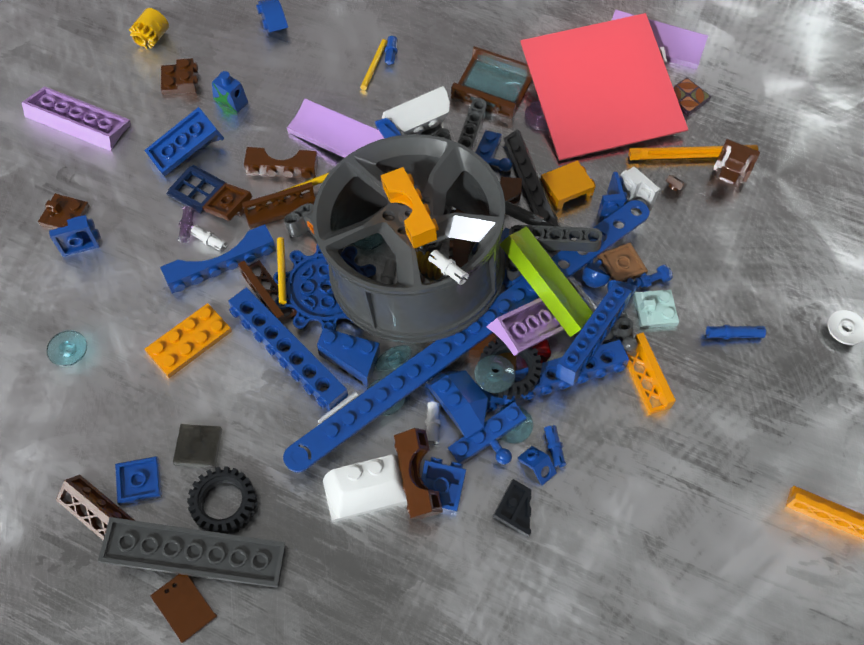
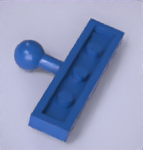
[475,130,512,172]
[448,402,527,465]

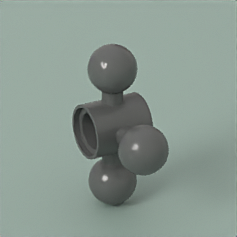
[603,311,638,352]

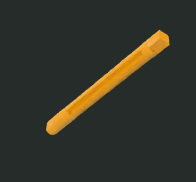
[628,145,758,160]

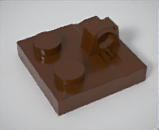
[203,183,253,221]
[38,193,90,229]

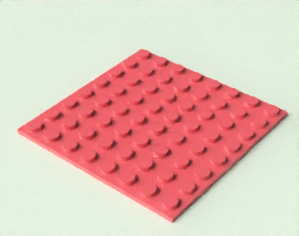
[520,13,688,161]

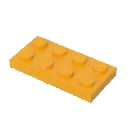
[145,303,232,378]

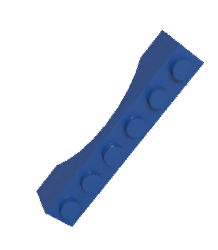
[160,224,276,294]

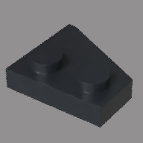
[493,479,531,537]

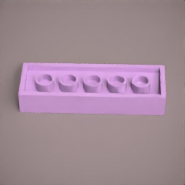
[612,10,708,69]
[22,86,131,151]
[287,99,384,158]
[486,298,564,356]

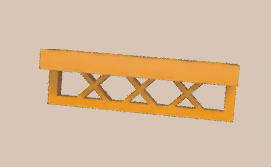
[626,332,676,415]
[786,486,864,539]

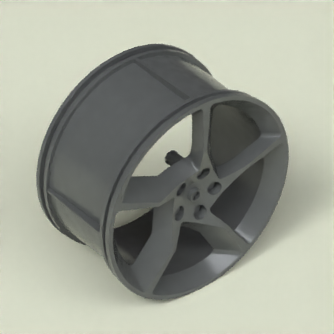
[312,134,506,343]

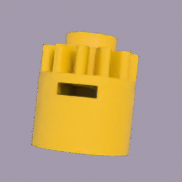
[129,8,169,49]

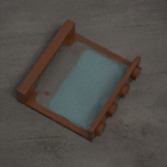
[451,46,532,120]

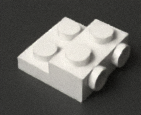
[620,166,660,211]

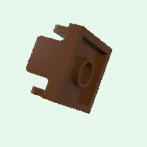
[713,139,760,185]

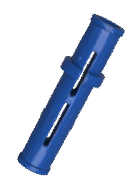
[706,324,766,340]

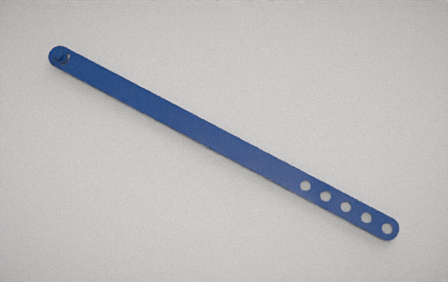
[283,200,650,473]

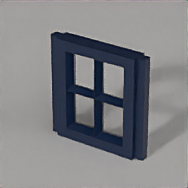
[166,165,226,214]

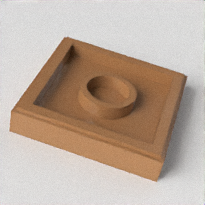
[597,242,648,282]

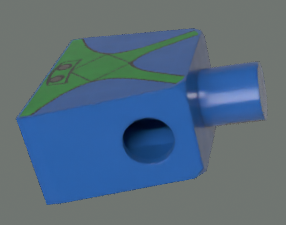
[212,71,248,113]

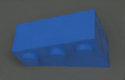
[317,328,380,387]

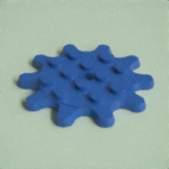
[273,243,376,331]

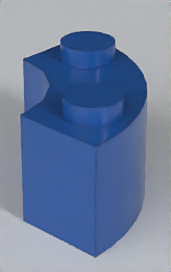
[256,0,288,33]

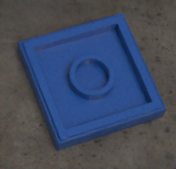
[115,456,162,506]

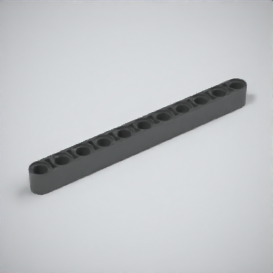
[424,98,487,257]

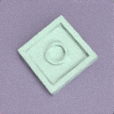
[633,290,679,329]

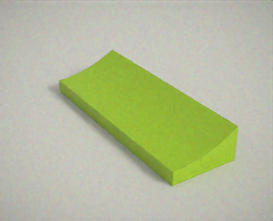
[500,226,593,337]

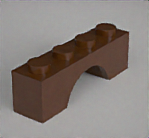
[244,147,318,179]
[394,428,443,519]

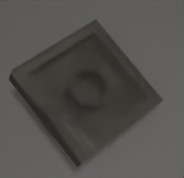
[173,424,222,468]

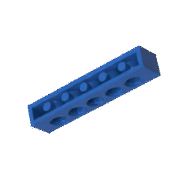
[556,283,632,386]

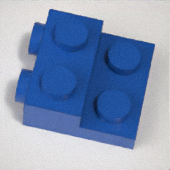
[49,215,101,257]
[421,457,467,511]

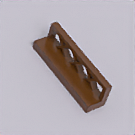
[242,182,315,229]
[238,260,297,325]
[56,475,135,540]

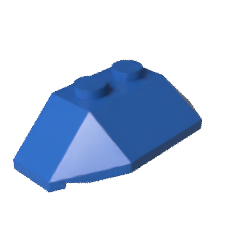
[425,370,488,440]

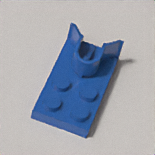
[144,107,224,176]

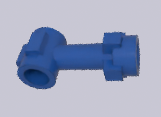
[638,264,673,288]

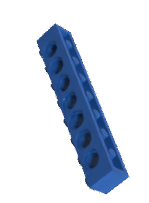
[228,287,348,411]
[476,340,629,412]

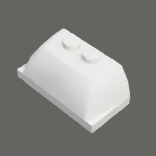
[382,86,450,135]
[323,454,407,523]

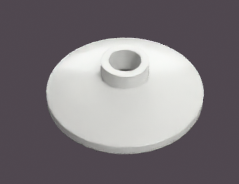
[827,310,864,345]

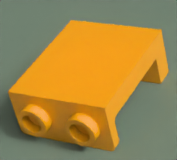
[540,160,596,211]

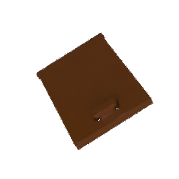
[150,574,217,643]

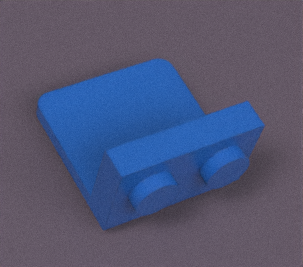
[596,172,627,223]

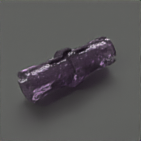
[178,206,195,243]

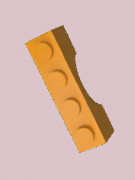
[380,167,439,249]

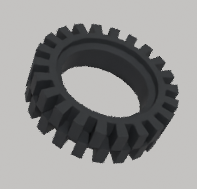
[478,337,542,400]
[187,466,257,534]

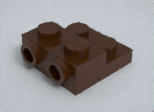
[161,58,199,95]

